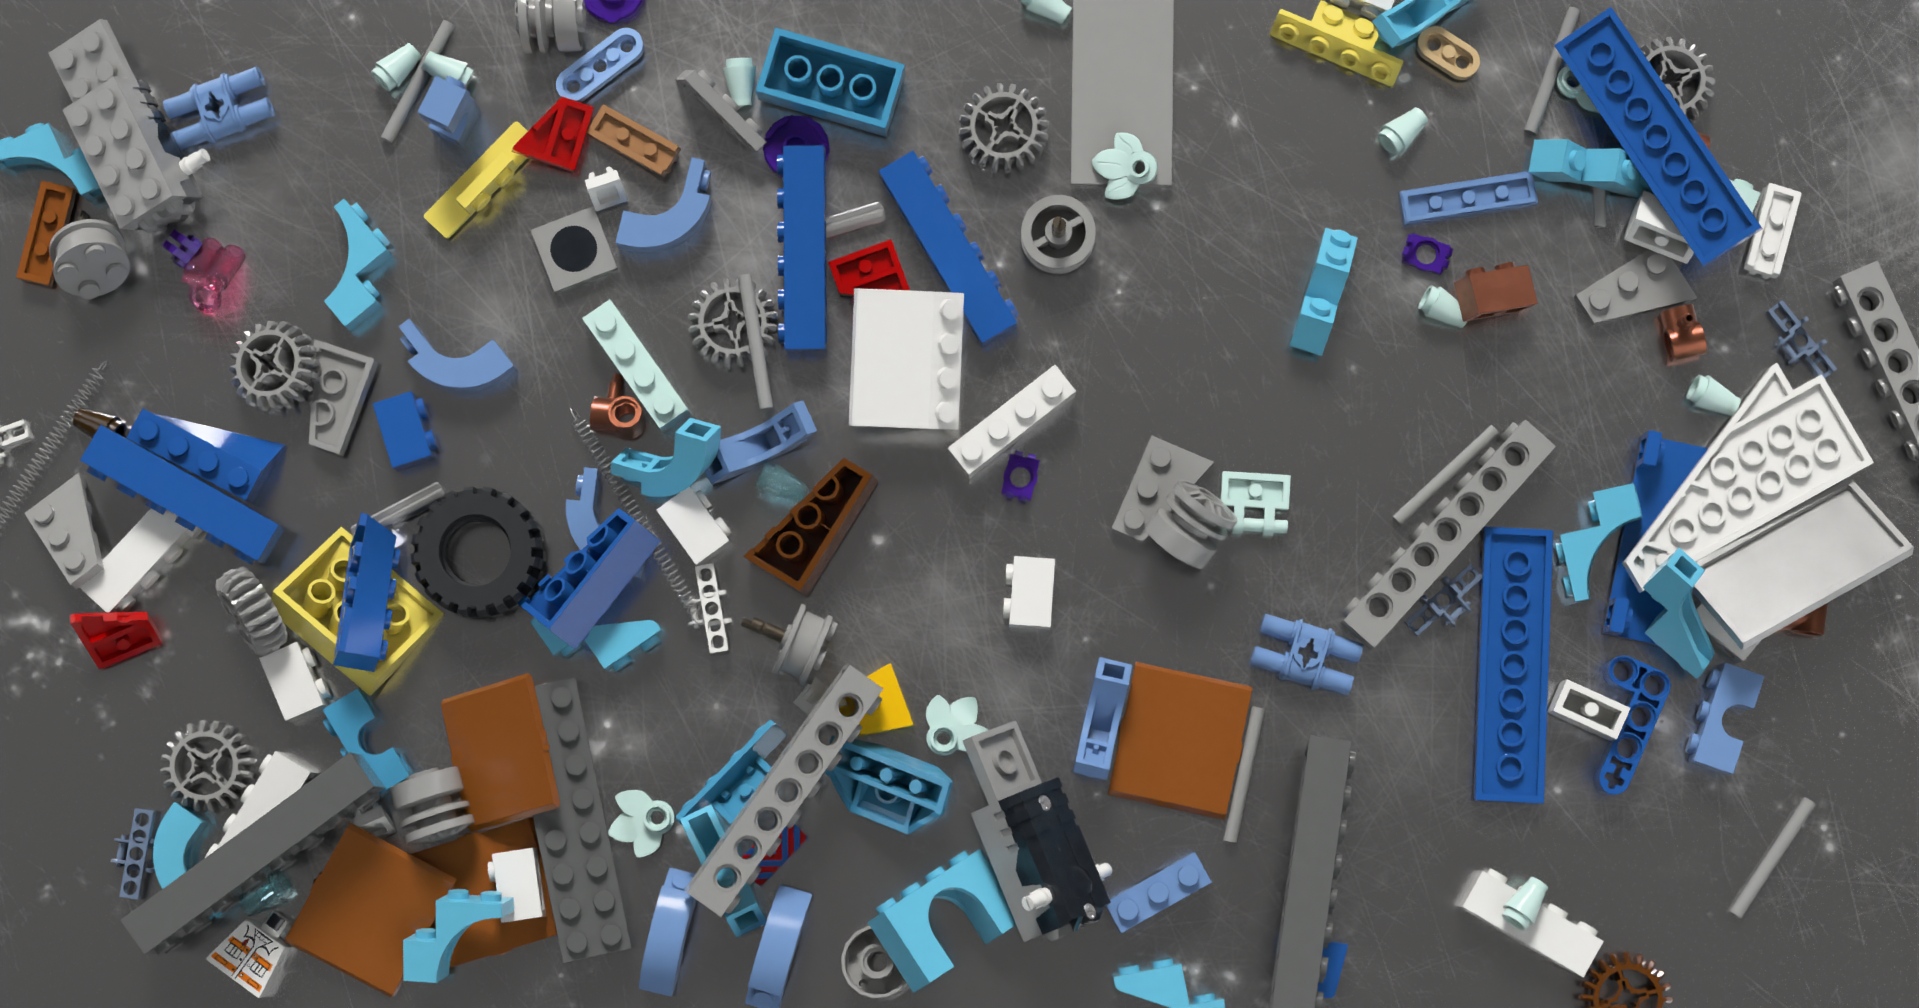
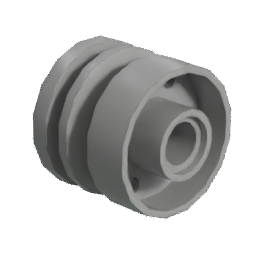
[515,0,586,54]
[1146,480,1238,569]
[388,766,475,845]
[841,926,910,1001]

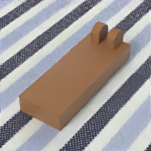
[586,104,681,178]

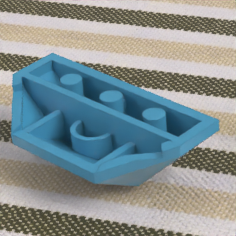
[825,735,953,834]

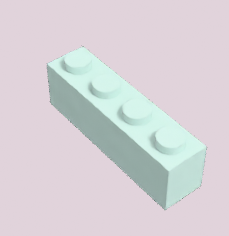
[582,299,691,434]

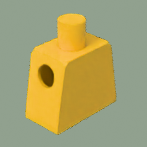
[839,663,914,737]

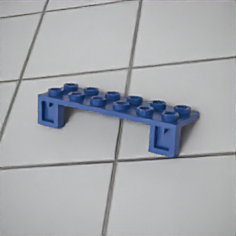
[1602,430,1708,645]

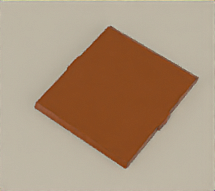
[1108,662,1252,820]
[441,673,560,832]
[410,817,557,968]
[284,822,457,998]

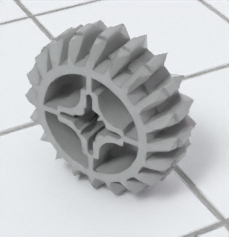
[1640,36,1715,120]
[958,83,1049,174]
[688,278,779,369]
[228,321,321,412]
[216,566,288,656]
[160,720,255,813]

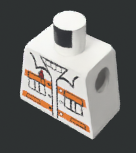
[206,910,291,998]

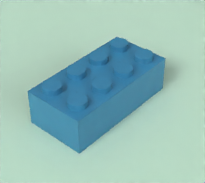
[756,27,906,137]

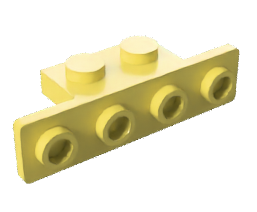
[1270,0,1403,86]
[424,121,528,239]

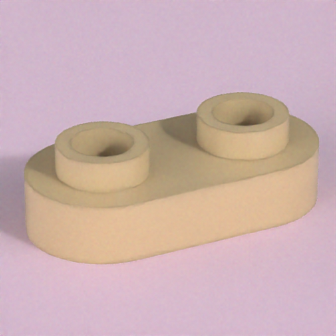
[1417,26,1480,80]

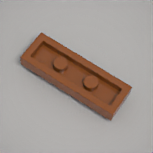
[16,181,77,287]

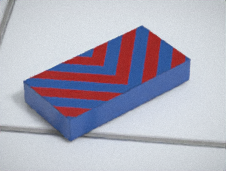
[742,824,809,887]

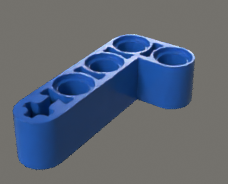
[1593,655,1671,796]

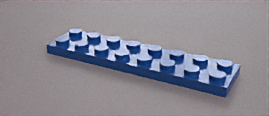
[1554,7,1763,268]
[1473,526,1553,804]

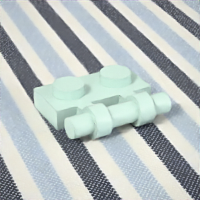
[1220,471,1291,536]

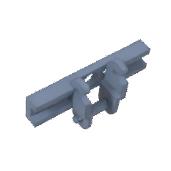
[1766,300,1837,379]
[1404,563,1482,636]
[110,808,156,900]

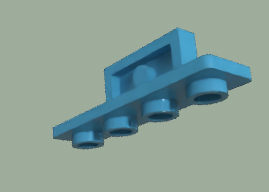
[675,720,787,826]

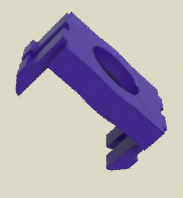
[162,229,202,268]
[1402,233,1454,275]
[1001,450,1040,501]

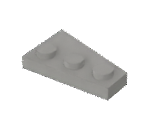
[675,70,766,151]
[1574,249,1698,325]
[309,339,378,457]
[1111,435,1214,543]
[24,472,104,590]

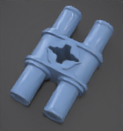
[163,66,275,150]
[1250,613,1364,695]

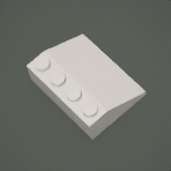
[849,288,964,430]

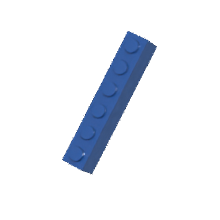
[777,145,827,352]
[878,151,1019,348]
[80,425,285,565]

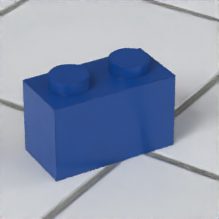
[372,391,439,472]

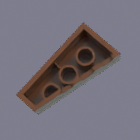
[743,458,878,597]

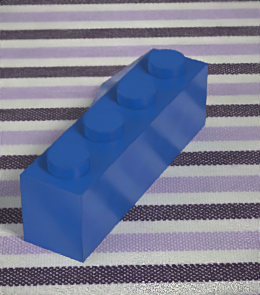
[126,408,286,505]
[517,508,661,649]
[333,513,400,672]

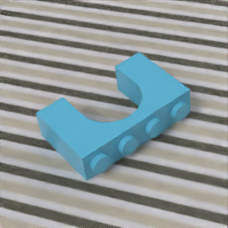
[868,849,1016,993]

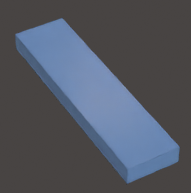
[1398,171,1538,226]

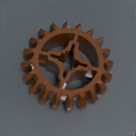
[1578,951,1673,1008]

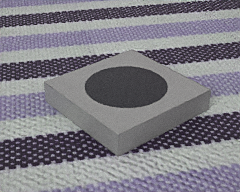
[531,206,618,294]

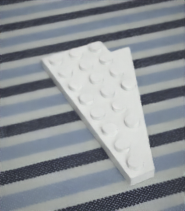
[1622,363,1874,593]

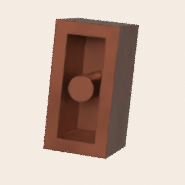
[1454,262,1538,322]

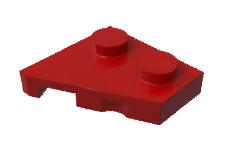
[511,96,594,172]
[828,239,910,297]
[70,612,162,670]

